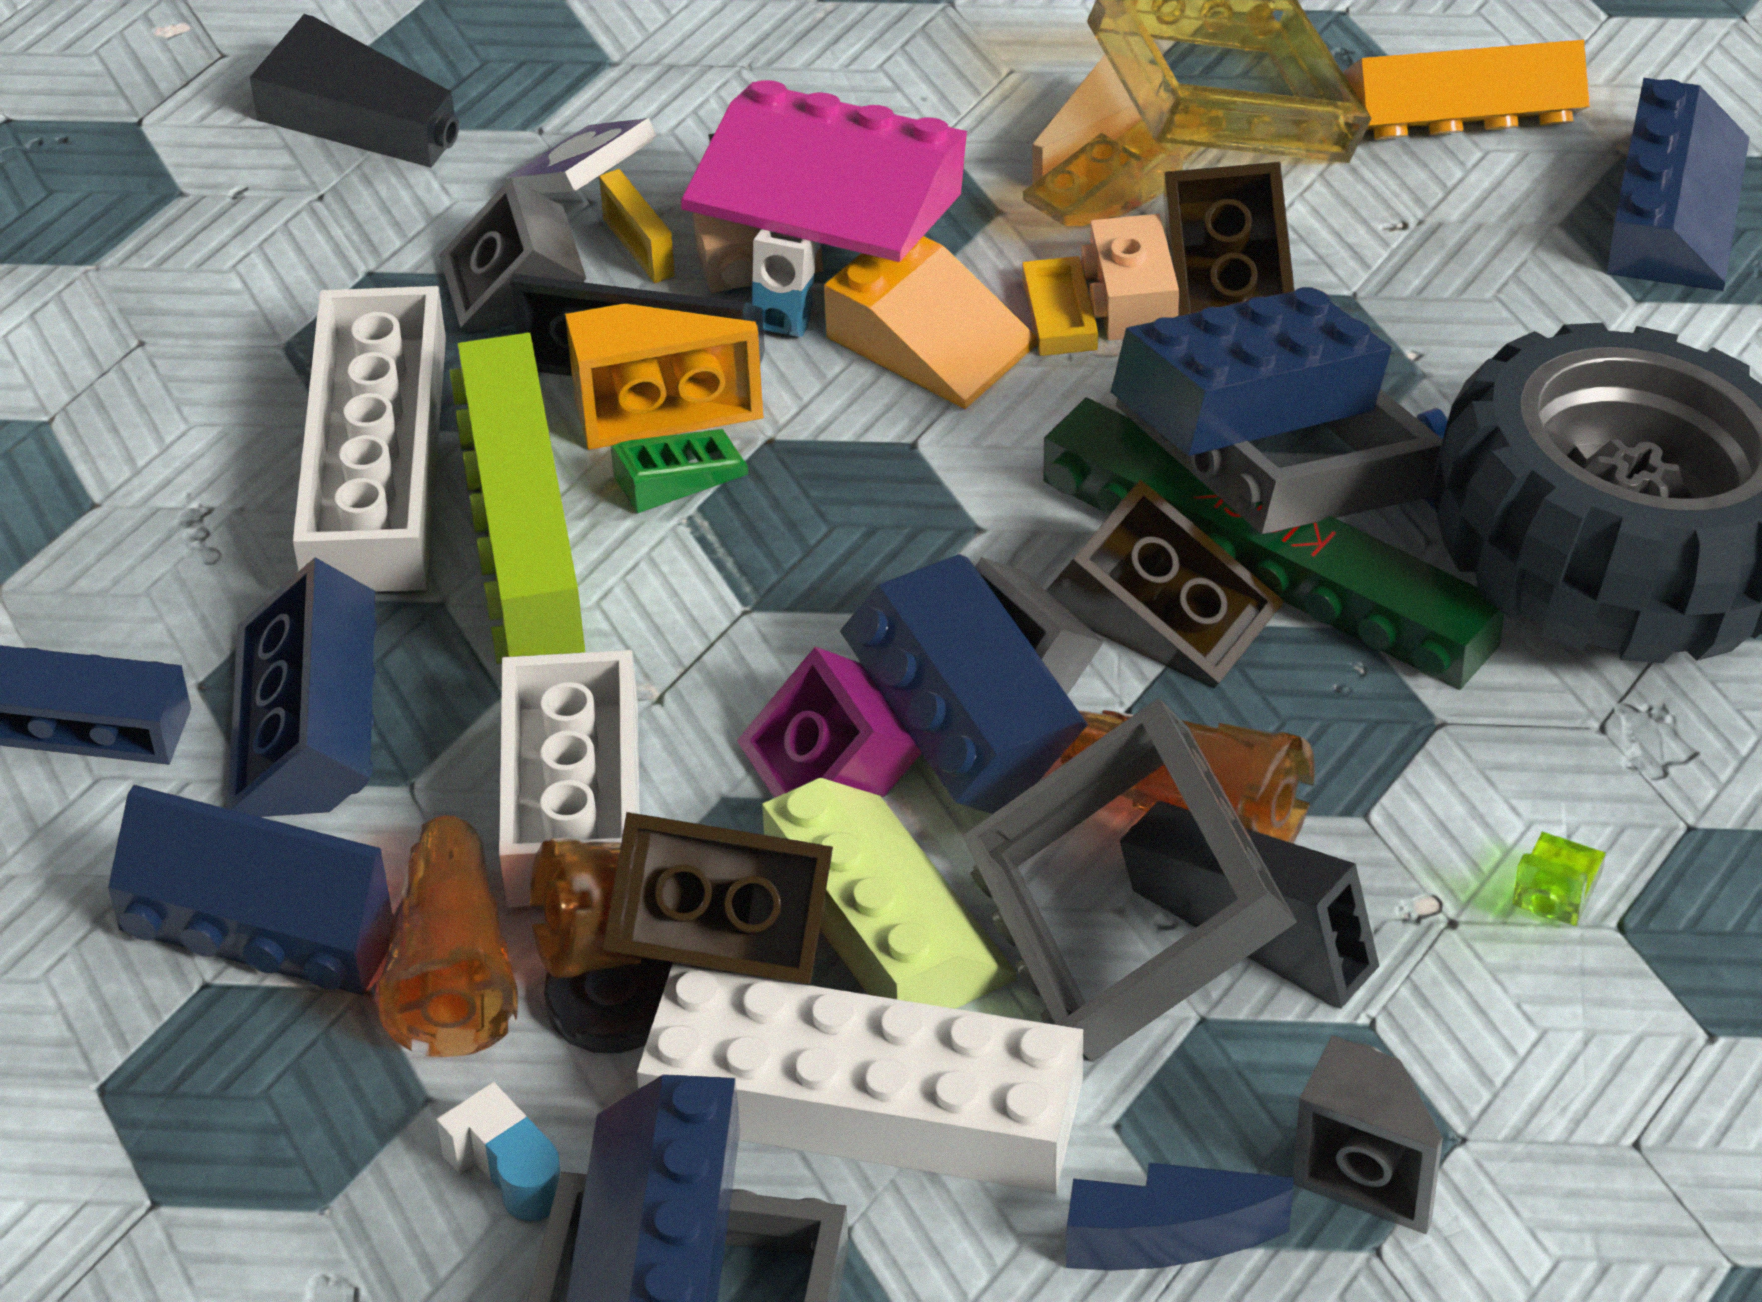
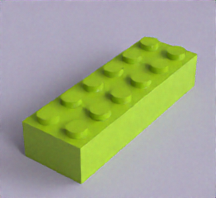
[449,333,586,665]

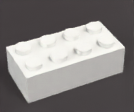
[499,650,640,907]

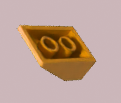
[824,236,1037,409]
[565,304,764,450]

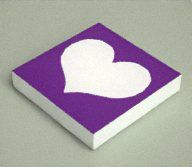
[506,118,657,194]

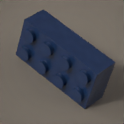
[1110,287,1392,456]

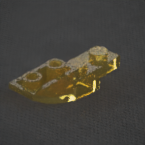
[1023,92,1221,226]

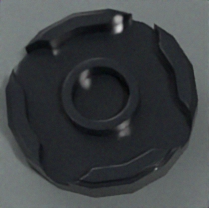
[544,933,674,1053]

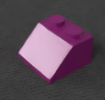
[737,647,921,798]

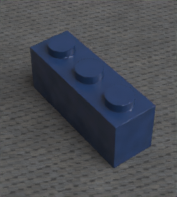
[0,645,192,765]

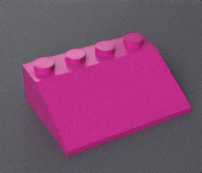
[681,80,967,262]

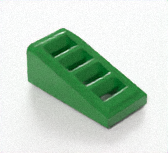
[611,429,748,514]

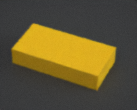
[599,169,675,284]
[1022,256,1098,356]

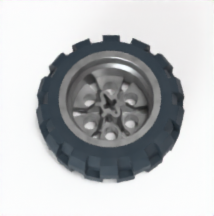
[1431,322,1762,663]

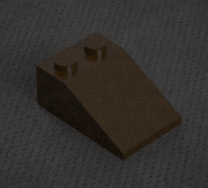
[1163,162,1295,316]
[1046,479,1285,688]
[603,812,833,985]

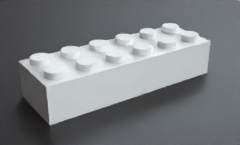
[293,286,446,592]
[637,964,1083,1193]

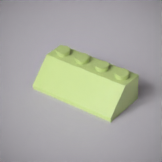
[762,778,1016,1009]

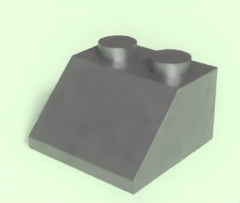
[439,178,586,333]
[975,557,1104,694]
[1293,1035,1443,1234]

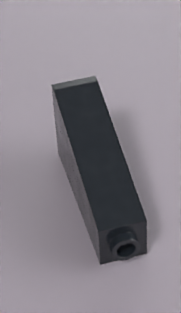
[250,14,459,168]
[1119,800,1380,1009]

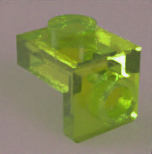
[1512,831,1606,927]

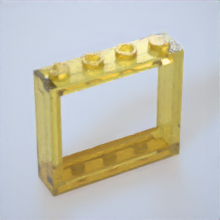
[1086,0,1372,163]

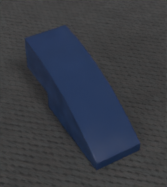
[1066,1162,1294,1271]

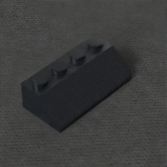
[510,274,765,376]

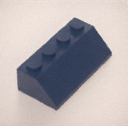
[1607,77,1750,291]
[840,554,1088,814]
[227,557,377,817]
[108,784,396,995]
[566,1074,740,1302]

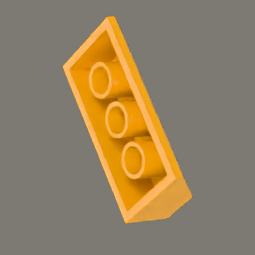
[1343,39,1590,140]

